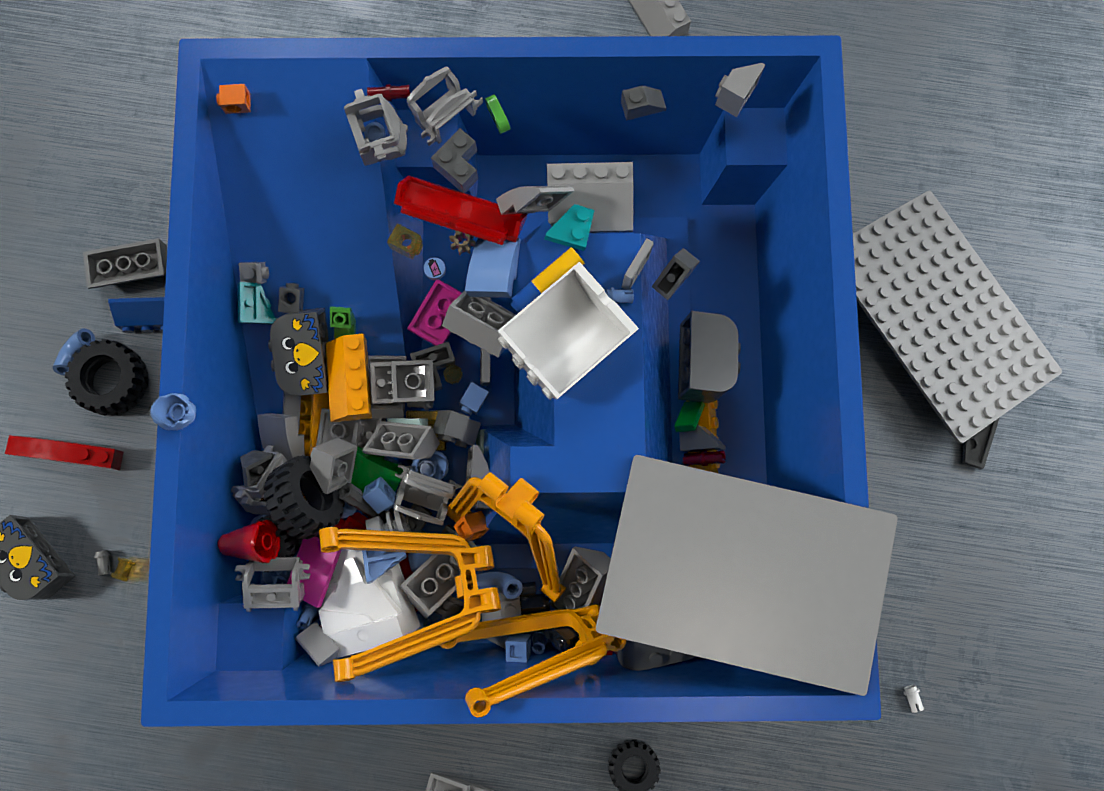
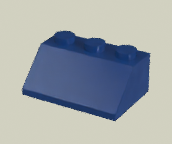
[108,297,165,333]

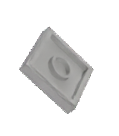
[622,238,654,290]

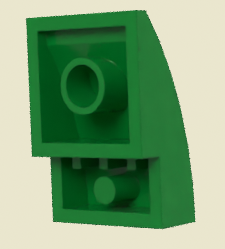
[351,447,403,493]

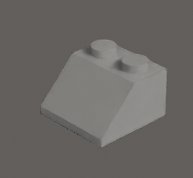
[715,63,765,117]
[310,438,358,494]

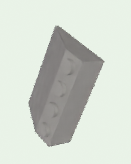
[547,162,633,233]

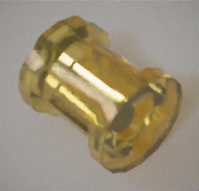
[111,557,136,582]

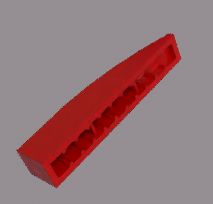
[5,435,124,471]

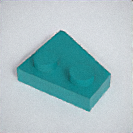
[544,204,595,251]
[238,282,278,325]

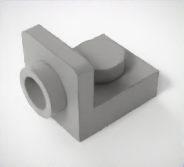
[239,262,269,284]

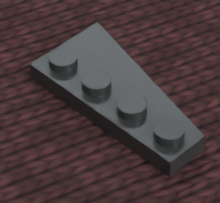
[962,417,1000,469]

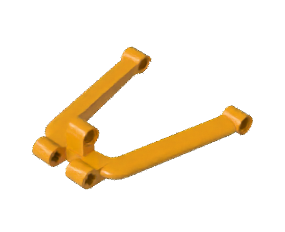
[446,472,566,602]
[319,527,501,682]
[440,604,626,717]

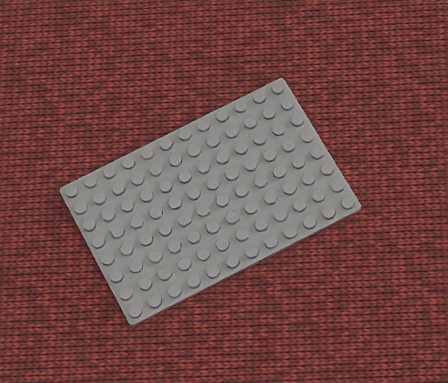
[853,191,1062,444]
[596,455,898,696]

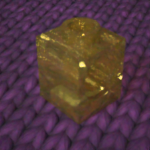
[387,223,423,259]

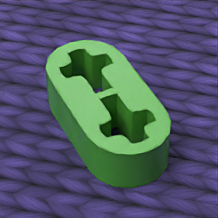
[484,94,510,134]

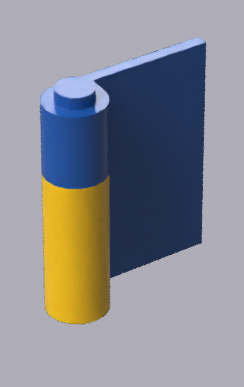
[511,220,585,313]

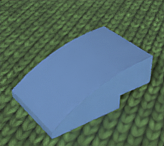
[465,238,520,298]

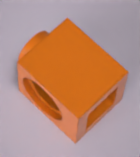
[216,84,251,114]
[454,511,489,542]

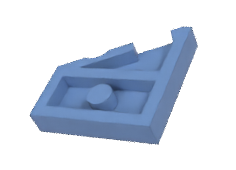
[362,550,407,584]

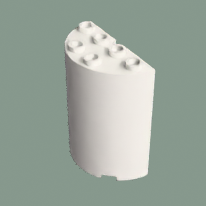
[497,262,639,400]

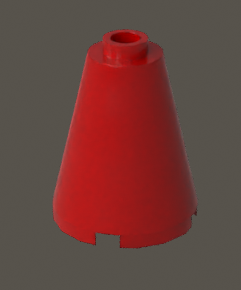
[218,520,280,563]

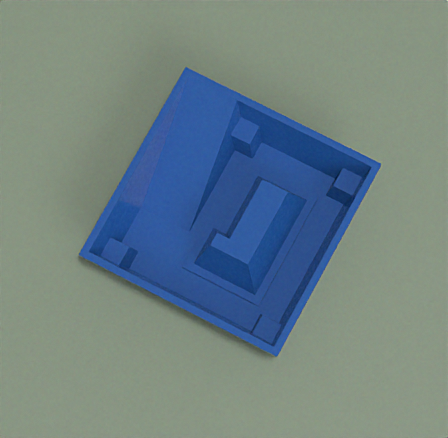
[141,35,881,727]

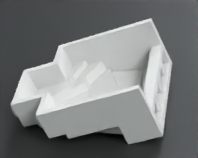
[318,549,421,658]

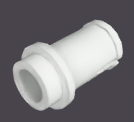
[903,685,924,713]

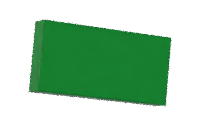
[674,401,705,432]

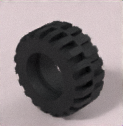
[65,339,148,416]
[264,455,345,539]

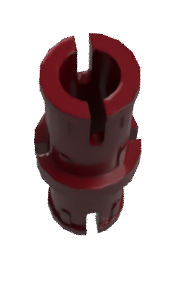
[367,84,410,102]
[683,450,726,466]

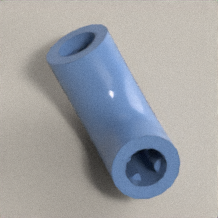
[52,328,95,376]
[476,572,523,599]

